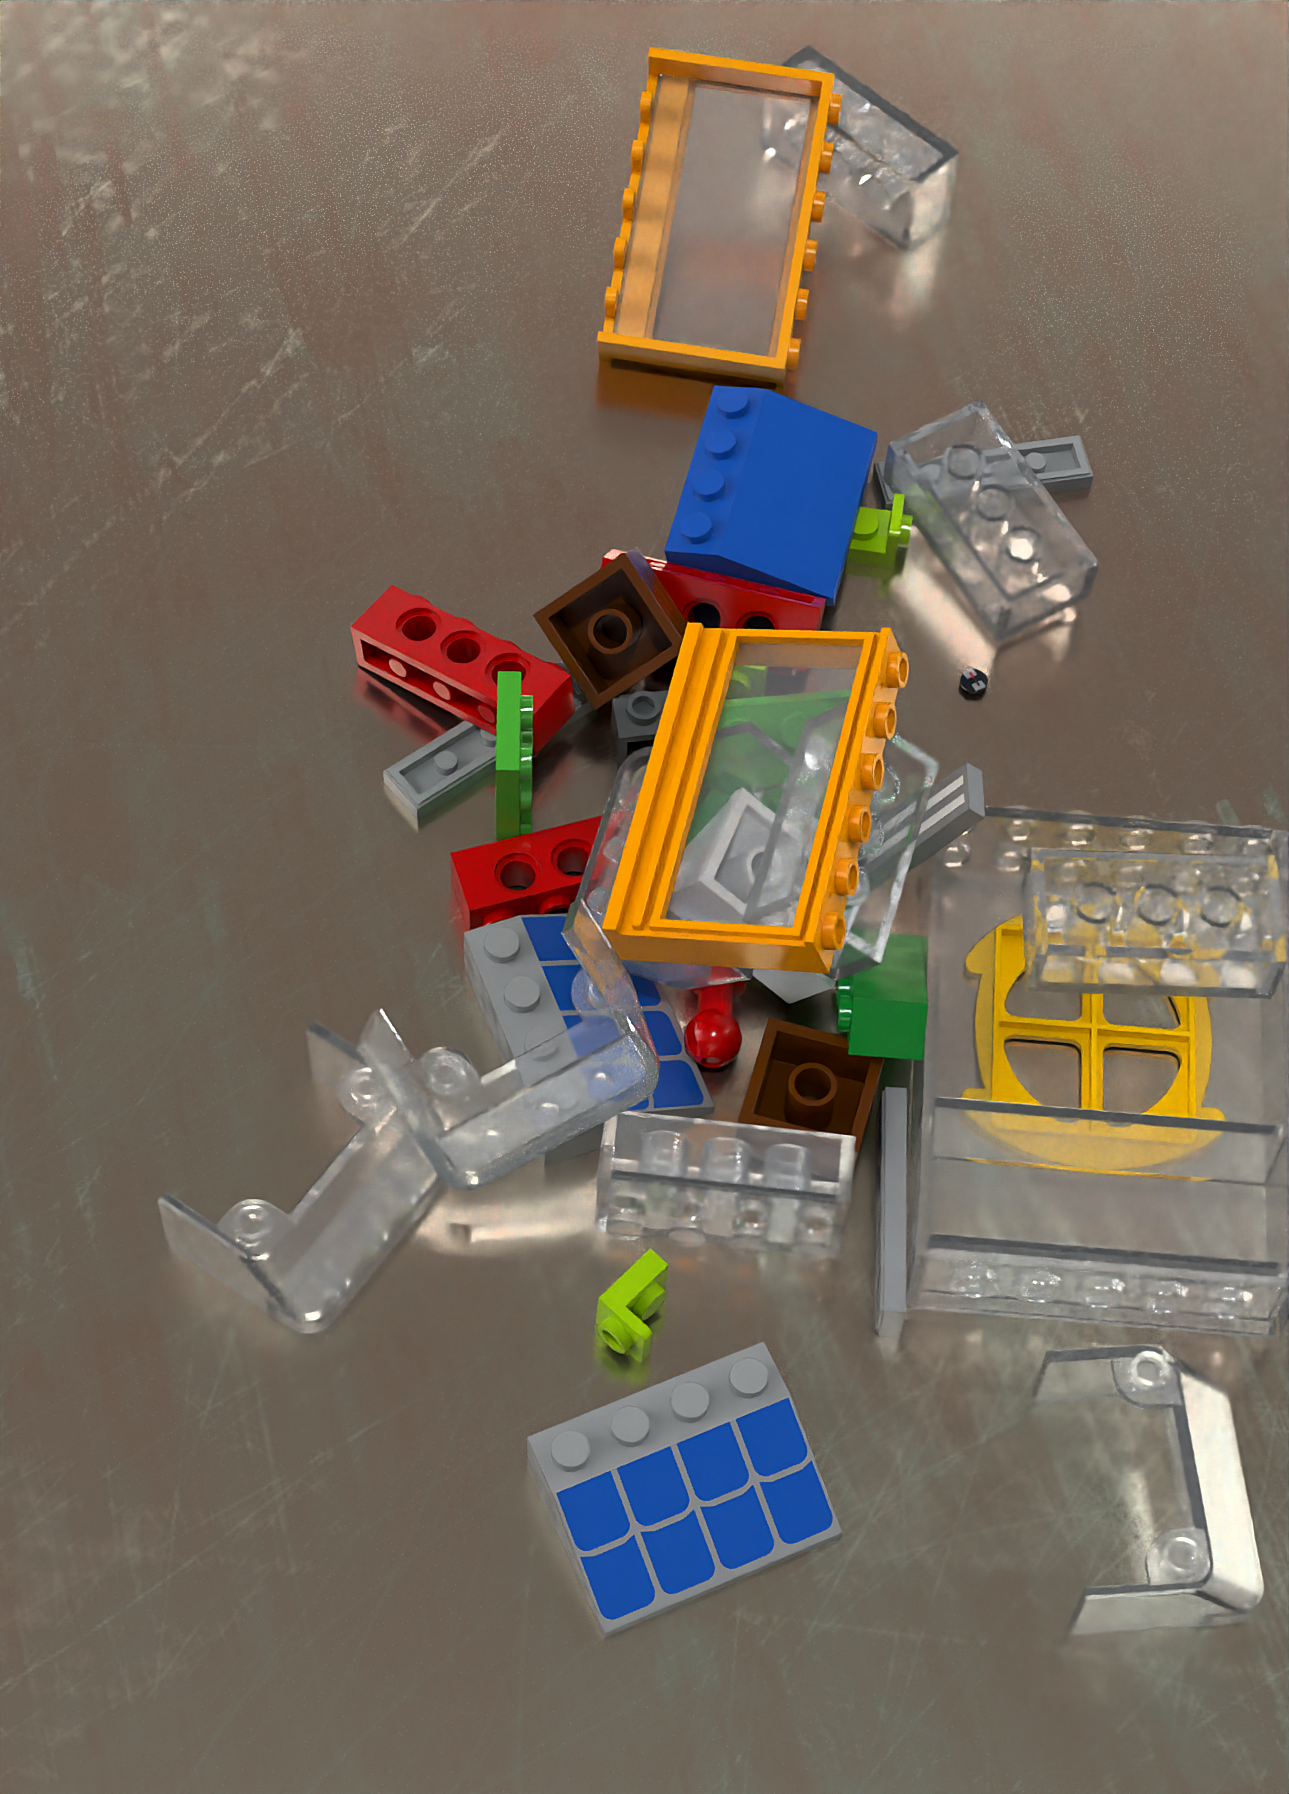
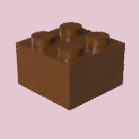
[533,546,688,710]
[733,1017,885,1186]

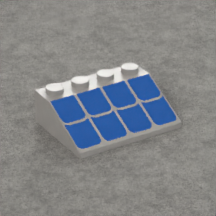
[464,912,715,1167]
[527,1341,842,1638]

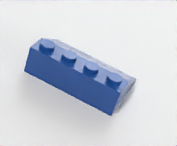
[664,385,878,606]

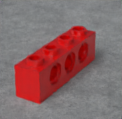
[600,549,827,677]
[350,585,575,756]
[450,807,636,931]

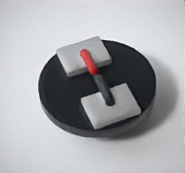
[960,668,988,693]

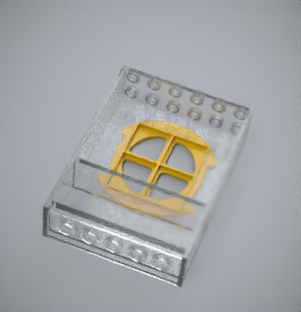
[906,805,1289,1339]

